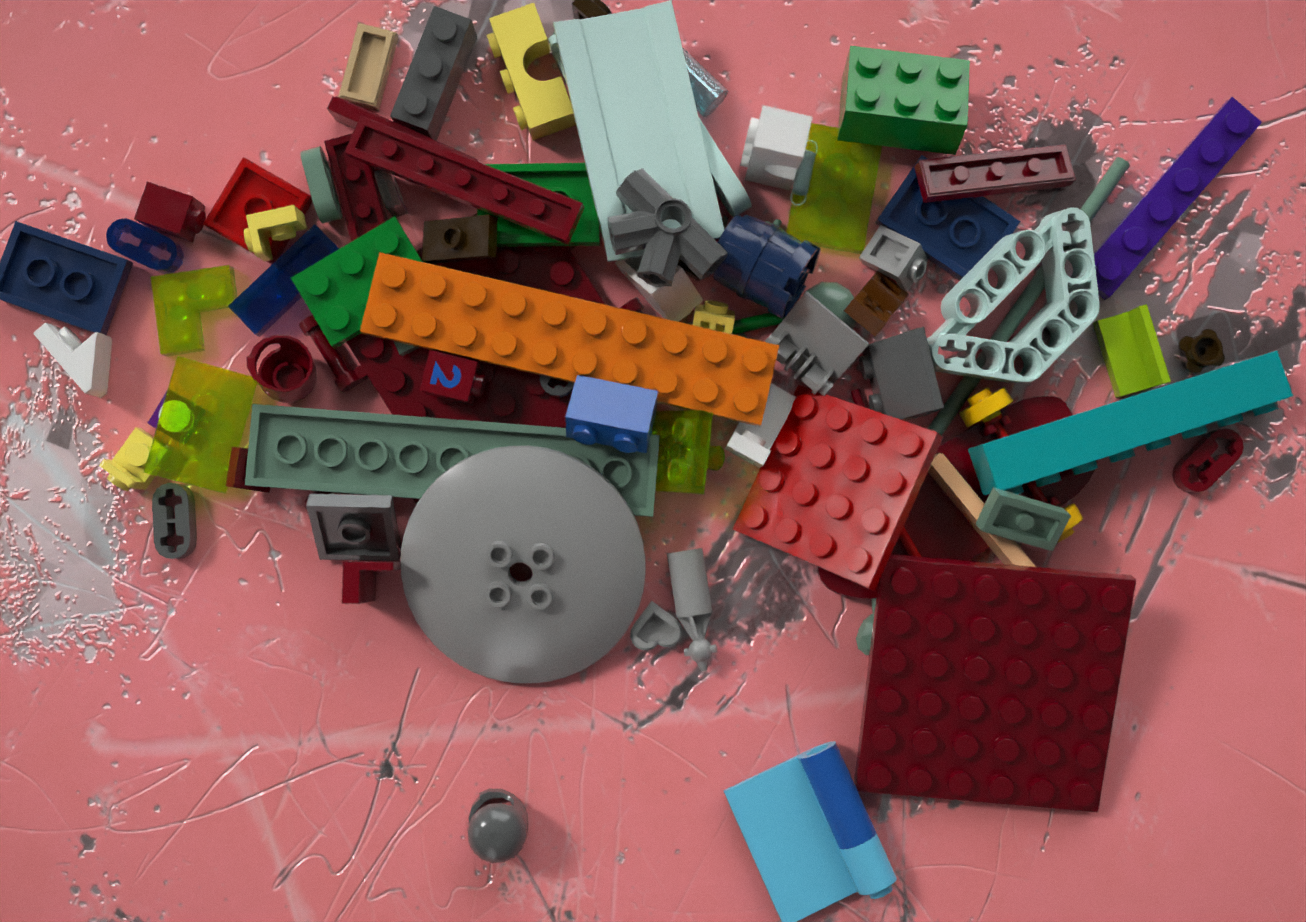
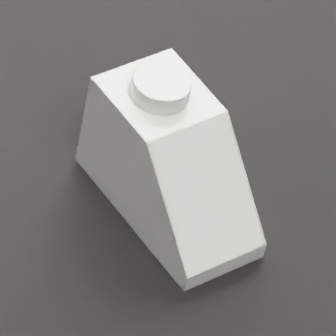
[615,256,703,322]

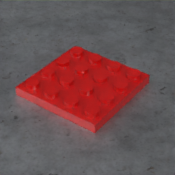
[733,385,943,591]

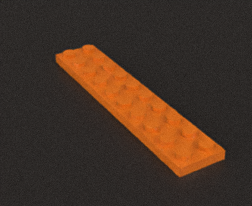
[360,252,780,427]

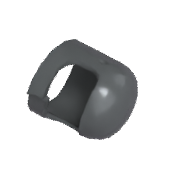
[467,789,528,863]

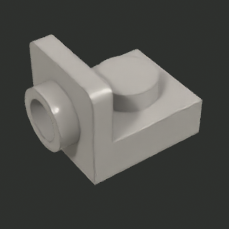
[859,225,928,292]

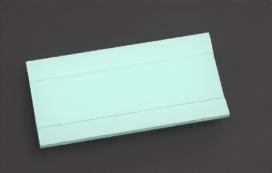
[553,0,724,262]

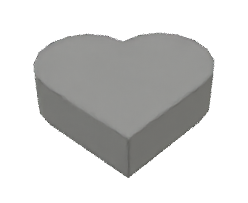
[630,601,683,651]

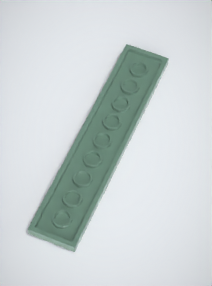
[245,404,660,517]

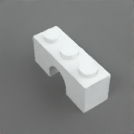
[740,105,812,190]

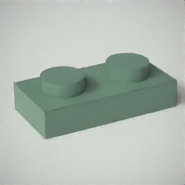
[975,488,1071,551]

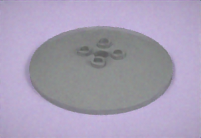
[400,445,646,683]

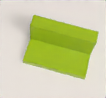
[1093,304,1171,398]

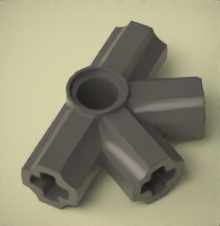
[607,168,728,288]

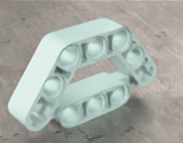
[927,207,1100,383]

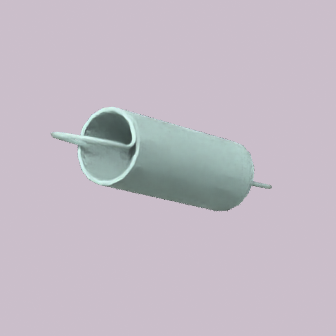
[791,140,818,205]

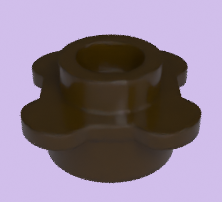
[1178,329,1225,374]

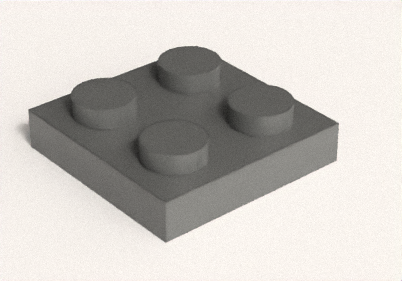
[306,494,401,561]

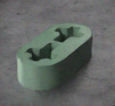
[300,146,342,224]

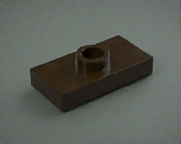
[422,214,498,264]

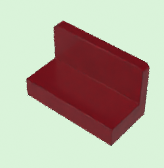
[342,560,401,604]

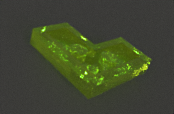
[150,265,239,357]

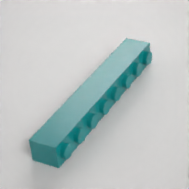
[968,350,1293,495]

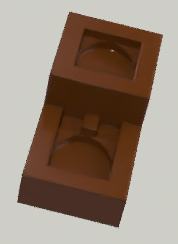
[844,271,909,336]

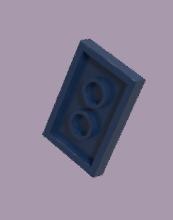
[875,155,1021,280]
[0,221,133,335]

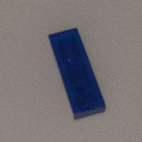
[228,224,339,337]

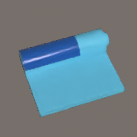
[723,741,897,922]

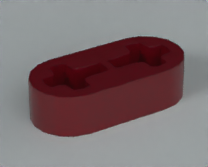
[1172,428,1244,493]

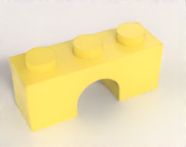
[486,2,576,140]

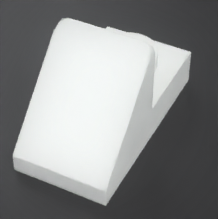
[33,323,112,398]

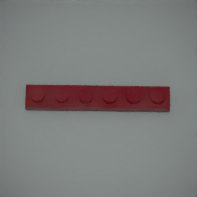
[345,116,585,245]

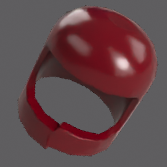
[246,335,317,403]

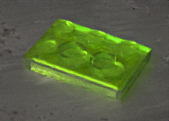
[786,123,882,254]
[143,356,257,494]

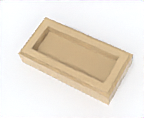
[338,23,399,111]

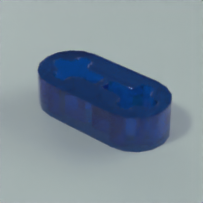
[106,218,184,274]

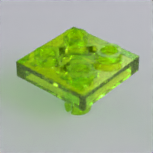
[651,410,725,495]

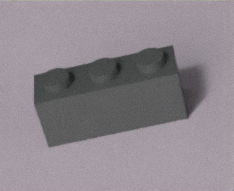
[390,6,477,141]

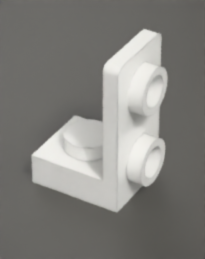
[725,384,796,468]

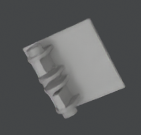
[765,291,869,396]

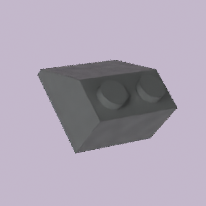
[859,327,944,421]

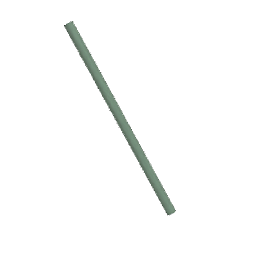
[927,157,1130,436]

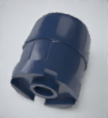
[712,215,821,319]

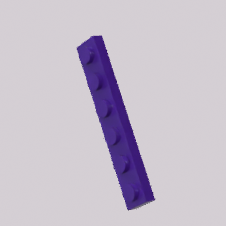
[1094,97,1262,300]

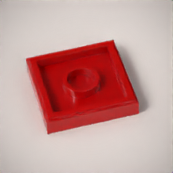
[203,157,313,266]

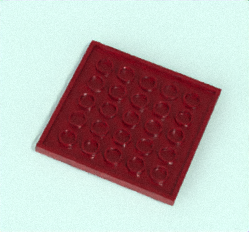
[854,554,1136,812]

